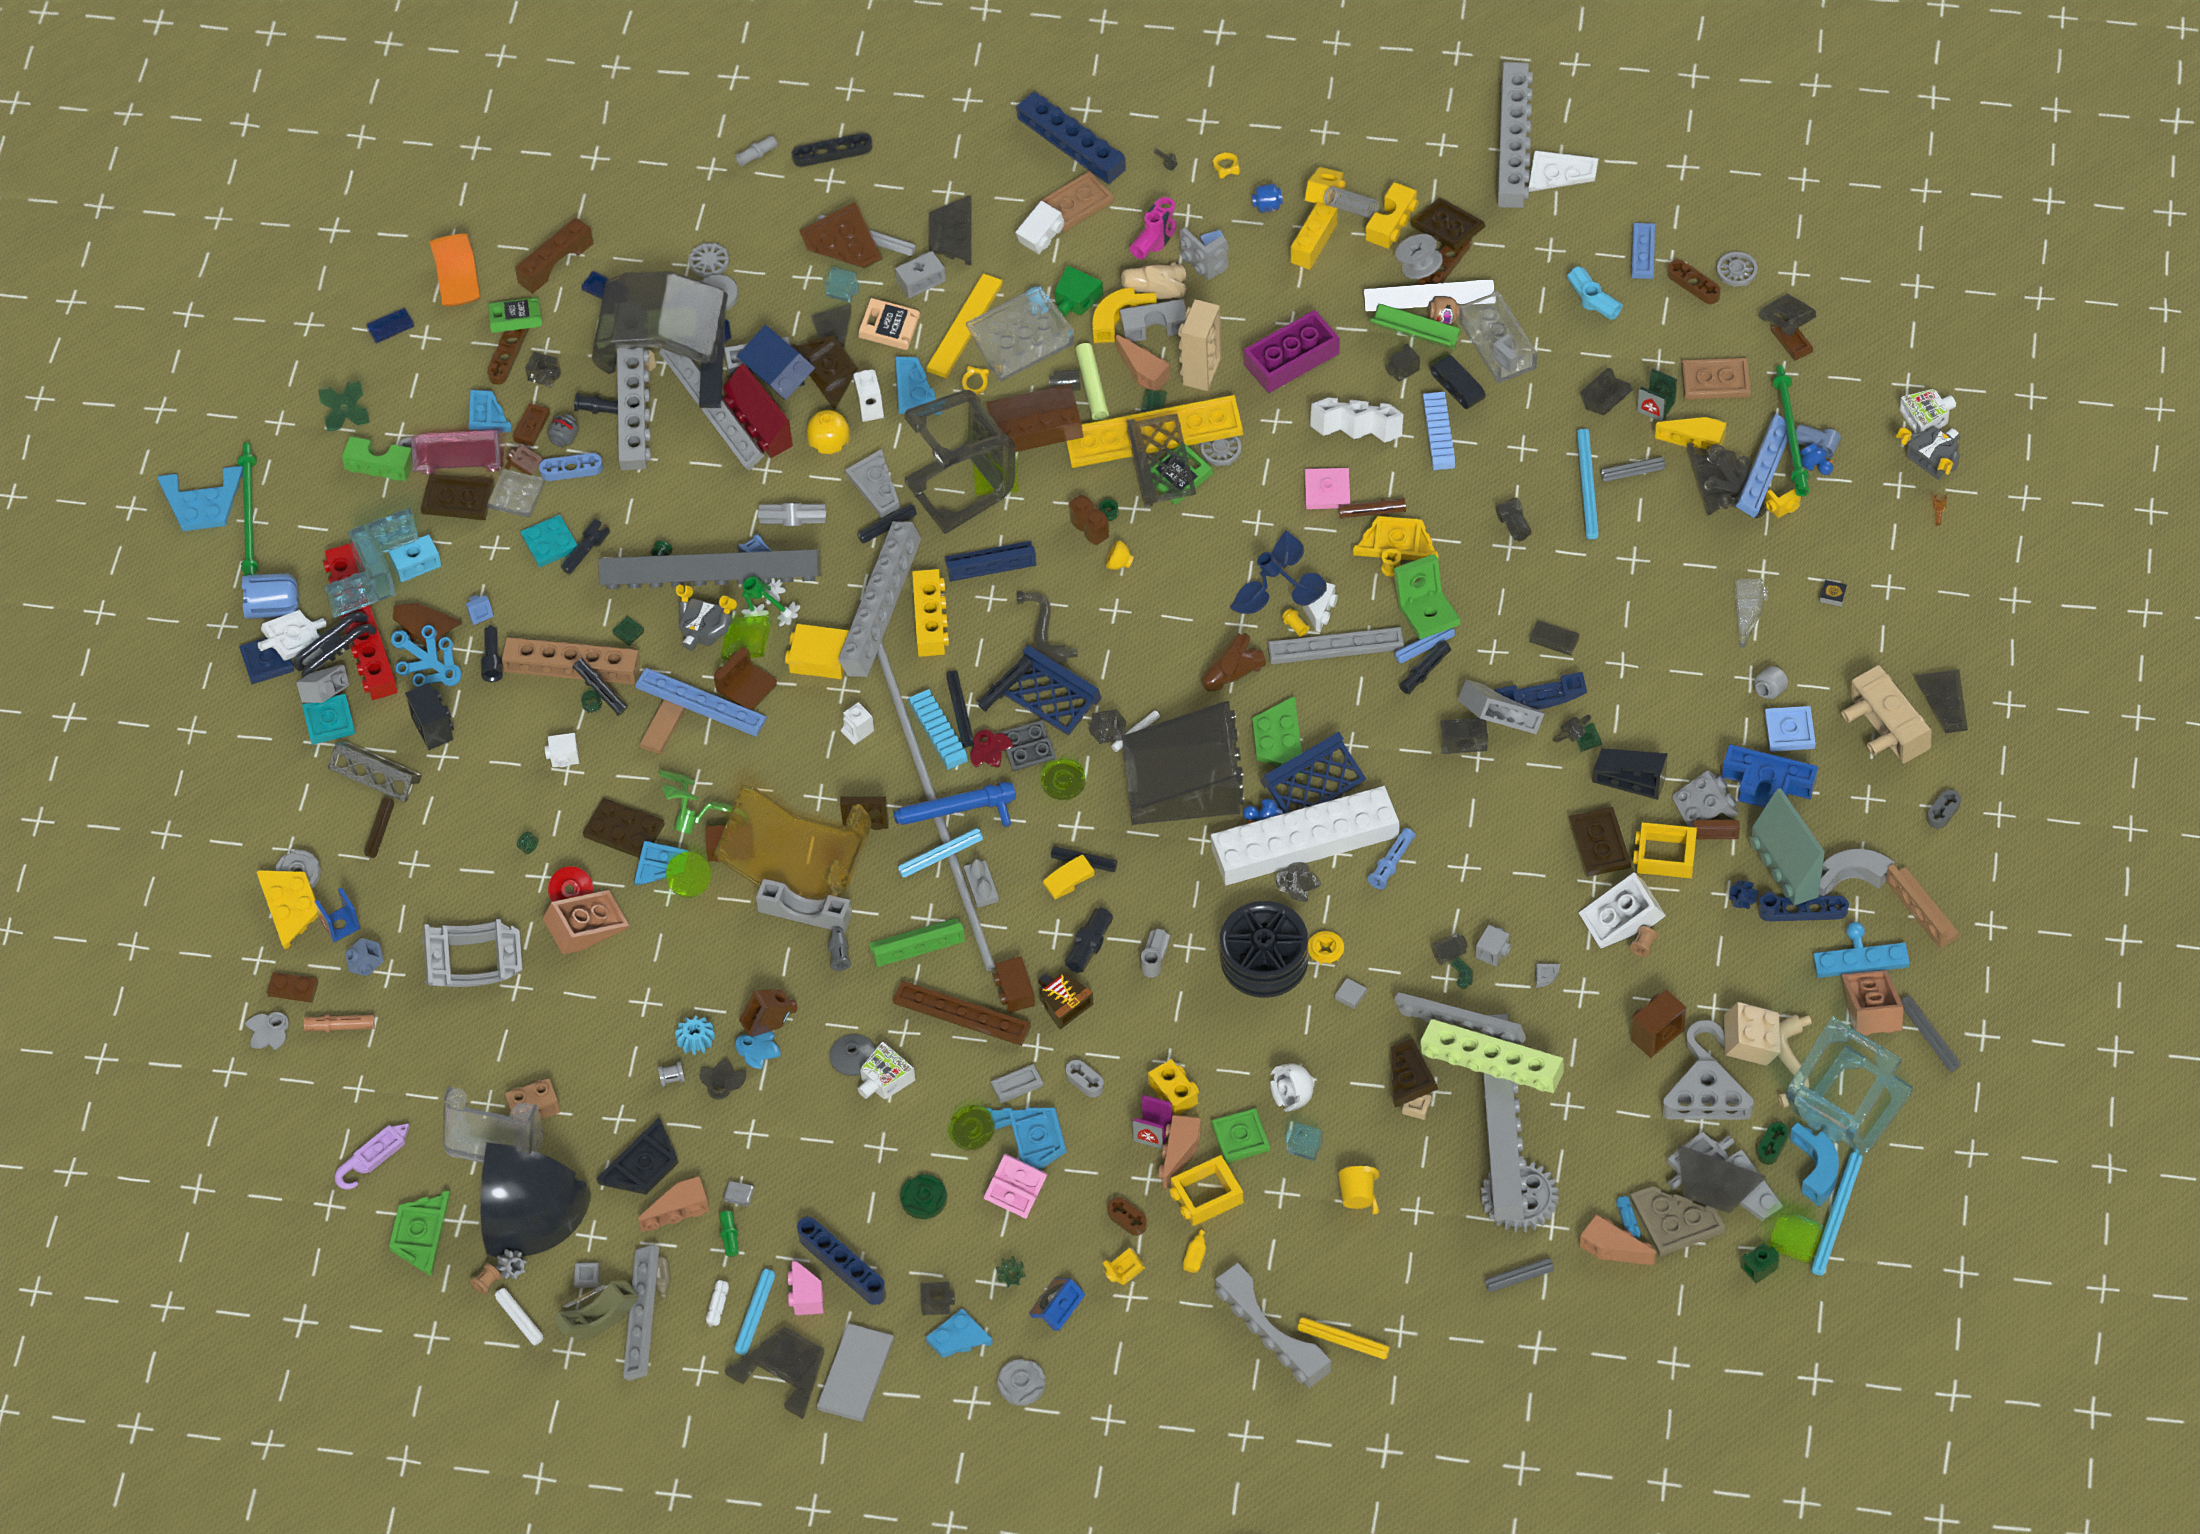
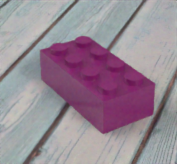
[1244,310,1340,394]

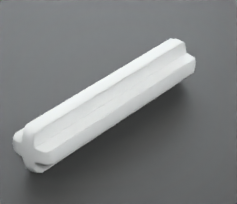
[495,1288,543,1345]

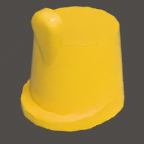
[1338,1166,1379,1215]

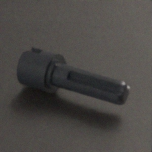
[561,519,610,574]
[481,625,503,683]

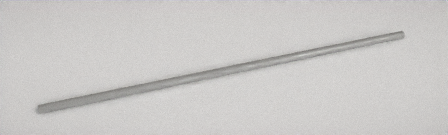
[877,641,995,971]

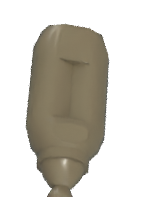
[656,1257,671,1298]

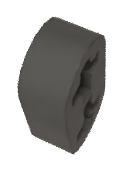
[1927,790,1961,829]

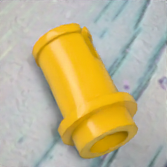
[1282,609,1309,637]

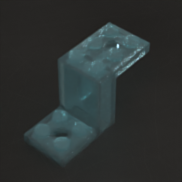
[324,508,419,618]

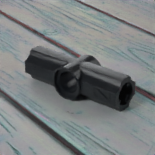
[1065,907,1113,974]

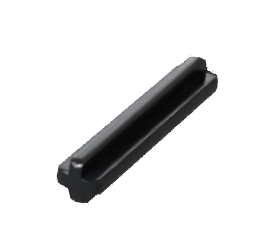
[857,504,917,544]
[1051,846,1117,872]

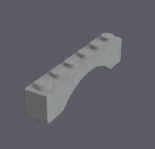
[1215,1263,1331,1388]

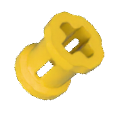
[1381,548,1401,577]

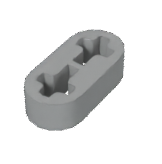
[1066,1060,1104,1098]

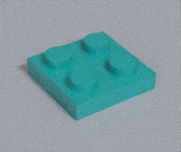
[520,514,577,568]
[302,694,356,745]

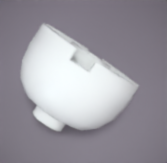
[1270,1063,1314,1112]

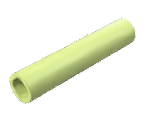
[1075,343,1109,421]

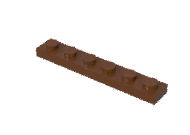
[893,981,1031,1046]

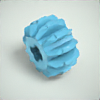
[675,1015,715,1056]

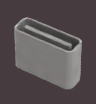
[724,1181,755,1206]

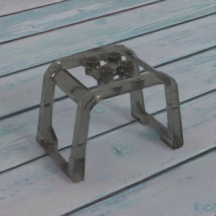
[905,390,1016,534]

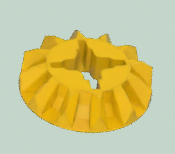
[1308,931,1344,965]

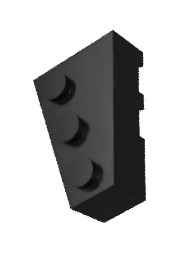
[1593,748,1668,800]

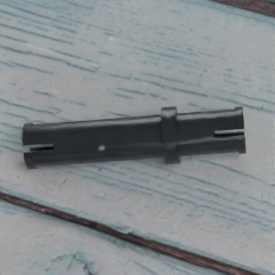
[1399,641,1451,695]
[976,656,1034,712]
[572,658,628,716]

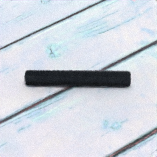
[946,670,974,748]

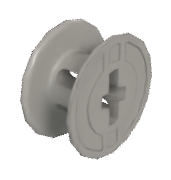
[1396,234,1443,279]

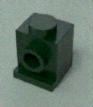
[1741,1243,1779,1284]

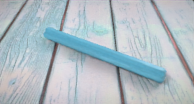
[1577,429,1598,540]
[1811,1152,1863,1276]

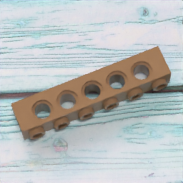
[502,637,640,684]

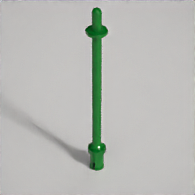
[1773,365,1810,497]
[237,442,259,576]

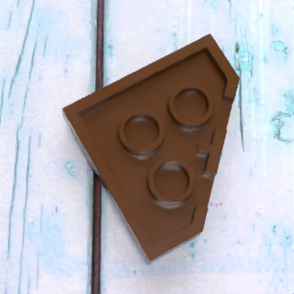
[799,202,883,269]

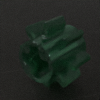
[995,1256,1026,1288]

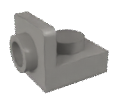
[1492,334,1517,373]

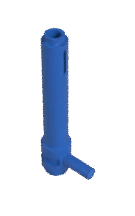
[894,781,1016,827]

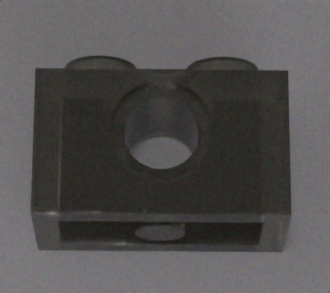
[1440,718,1488,754]

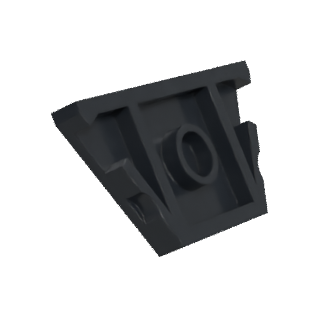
[596,1118,678,1195]

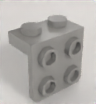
[1180,228,1228,280]
[1673,770,1739,827]

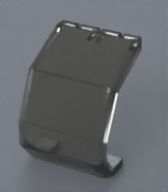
[592,271,728,374]

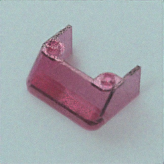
[411,430,505,474]

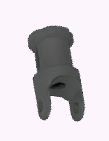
[828,927,851,971]

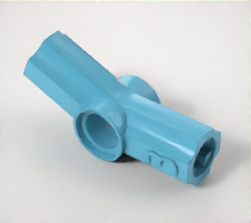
[1567,267,1623,320]

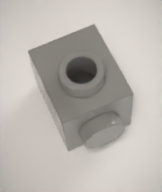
[1476,925,1511,967]

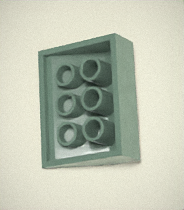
[1750,788,1825,905]

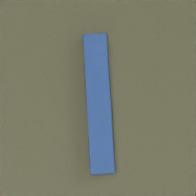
[1736,414,1788,518]
[636,668,767,737]

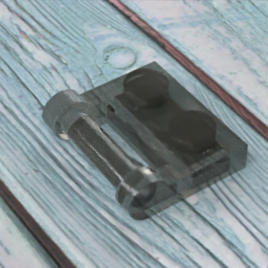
[1759,294,1816,336]

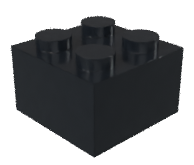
[405,682,454,750]

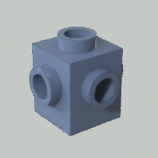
[345,938,384,976]

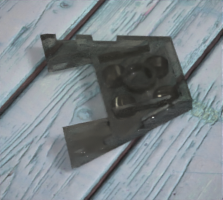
[725,1326,825,1419]

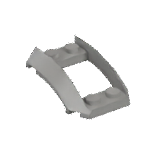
[421,919,522,987]

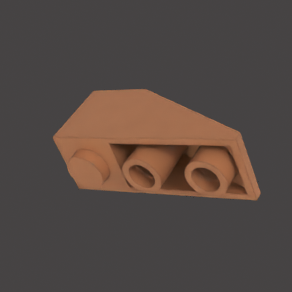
[1116,334,1170,394]
[1159,1115,1201,1189]
[638,1176,709,1232]
[1580,1215,1656,1265]

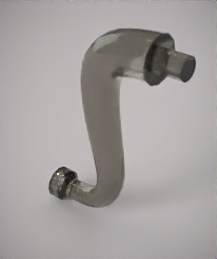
[1017,591,1078,663]

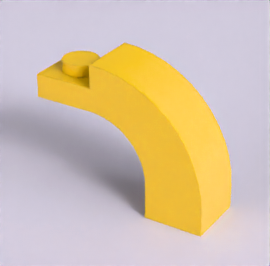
[1093,287,1157,343]

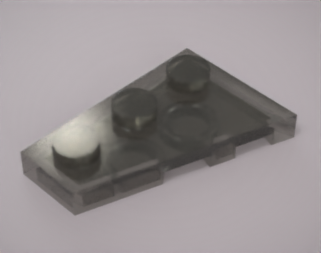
[1914,669,1968,733]

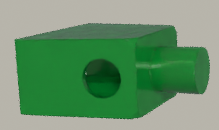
[1055,266,1103,317]

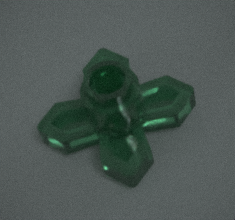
[318,380,370,432]

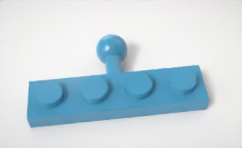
[1813,922,1910,978]

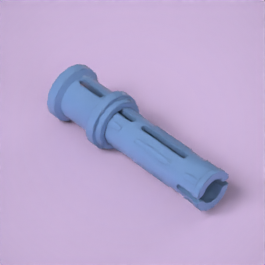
[1367,828,1416,890]

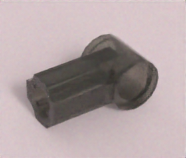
[1495,498,1531,542]

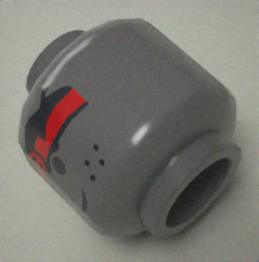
[547,414,579,448]

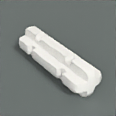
[706,1280,729,1326]

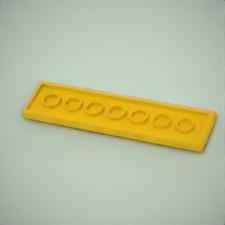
[1066,395,1243,468]

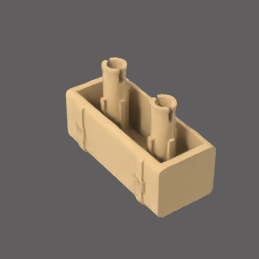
[1841,665,1932,764]

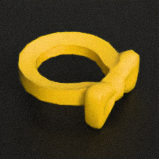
[1213,153,1240,179]
[962,366,989,395]

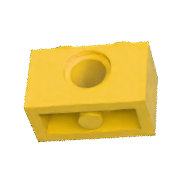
[1305,167,1345,204]

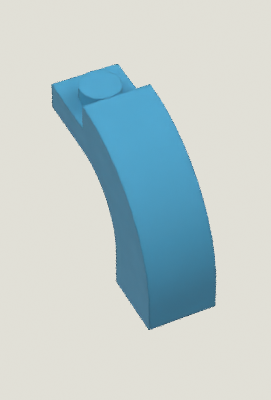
[1790,1123,1839,1207]

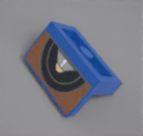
[1029,1279,1085,1331]

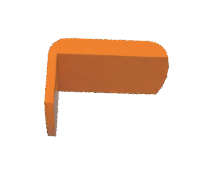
[430,234,481,306]

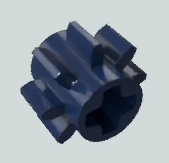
[1729,880,1758,909]

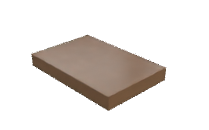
[1038,171,1115,232]
[1682,358,1751,400]

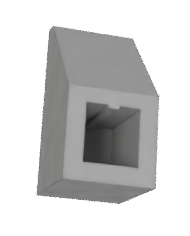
[296,665,349,703]

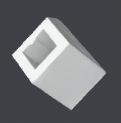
[1303,583,1338,632]

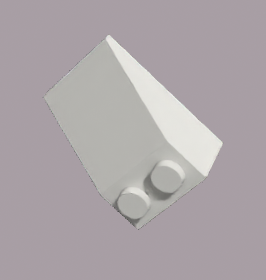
[1579,873,1666,948]

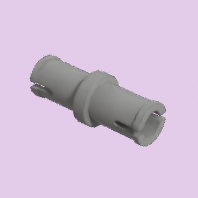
[735,135,777,167]

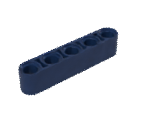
[797,1217,886,1305]

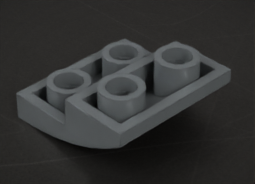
[1000,720,1056,771]

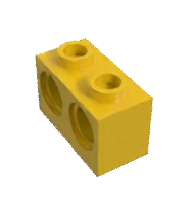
[1148,1059,1199,1116]

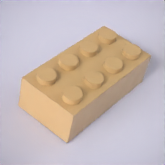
[1179,299,1221,391]

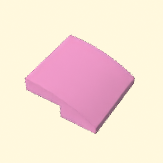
[984,1154,1048,1218]

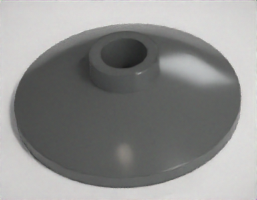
[830,1034,876,1076]

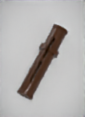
[1339,498,1406,519]

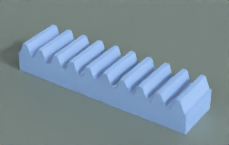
[1423,392,1455,470]

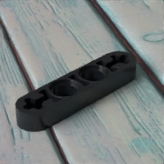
[792,133,873,167]

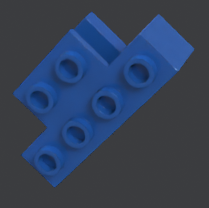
[1722,744,1818,808]

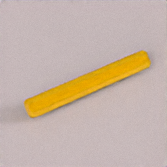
[1298,1317,1390,1359]

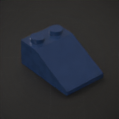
[736,324,815,400]

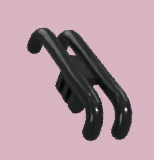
[293,612,376,678]

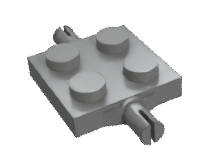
[1667,1132,1734,1194]

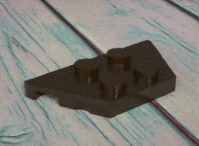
[790,335,858,409]

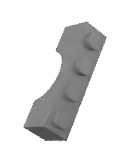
[756,879,852,933]

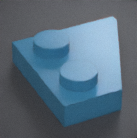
[469,390,511,432]
[634,841,689,885]
[926,1309,993,1358]

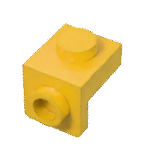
[1765,489,1801,518]
[1103,1248,1145,1285]

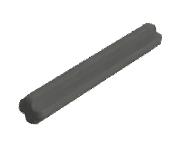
[1901,996,1960,1072]

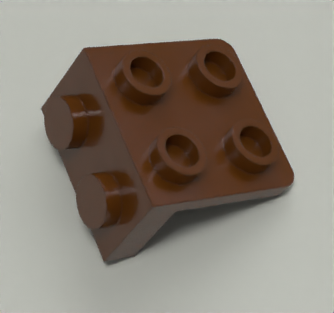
[714,646,777,710]

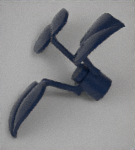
[1230,530,1327,614]

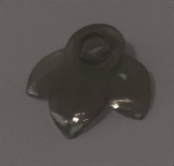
[1552,714,1592,742]
[1275,862,1321,902]
[700,1059,747,1100]

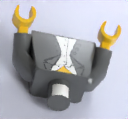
[1895,427,1960,480]
[676,585,737,651]

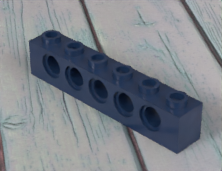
[1017,92,1126,185]

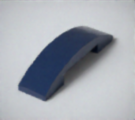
[1494,672,1587,710]

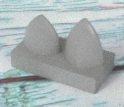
[964,859,999,908]

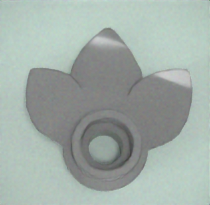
[245,1012,289,1050]

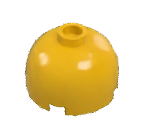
[806,410,850,454]

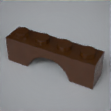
[515,217,594,294]

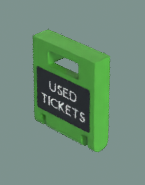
[488,298,542,333]
[1145,443,1213,505]

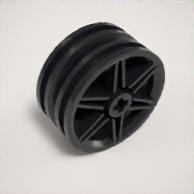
[1220,901,1308,998]

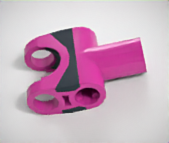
[1129,197,1176,260]

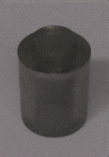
[1049,369,1081,391]
[1431,933,1468,965]

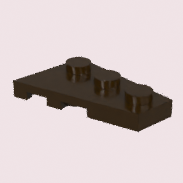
[1391,1038,1438,1108]

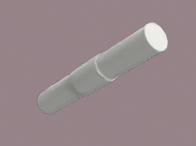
[1111,710,1160,752]

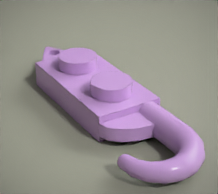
[334,1124,409,1189]

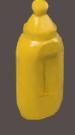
[1183,1230,1206,1273]

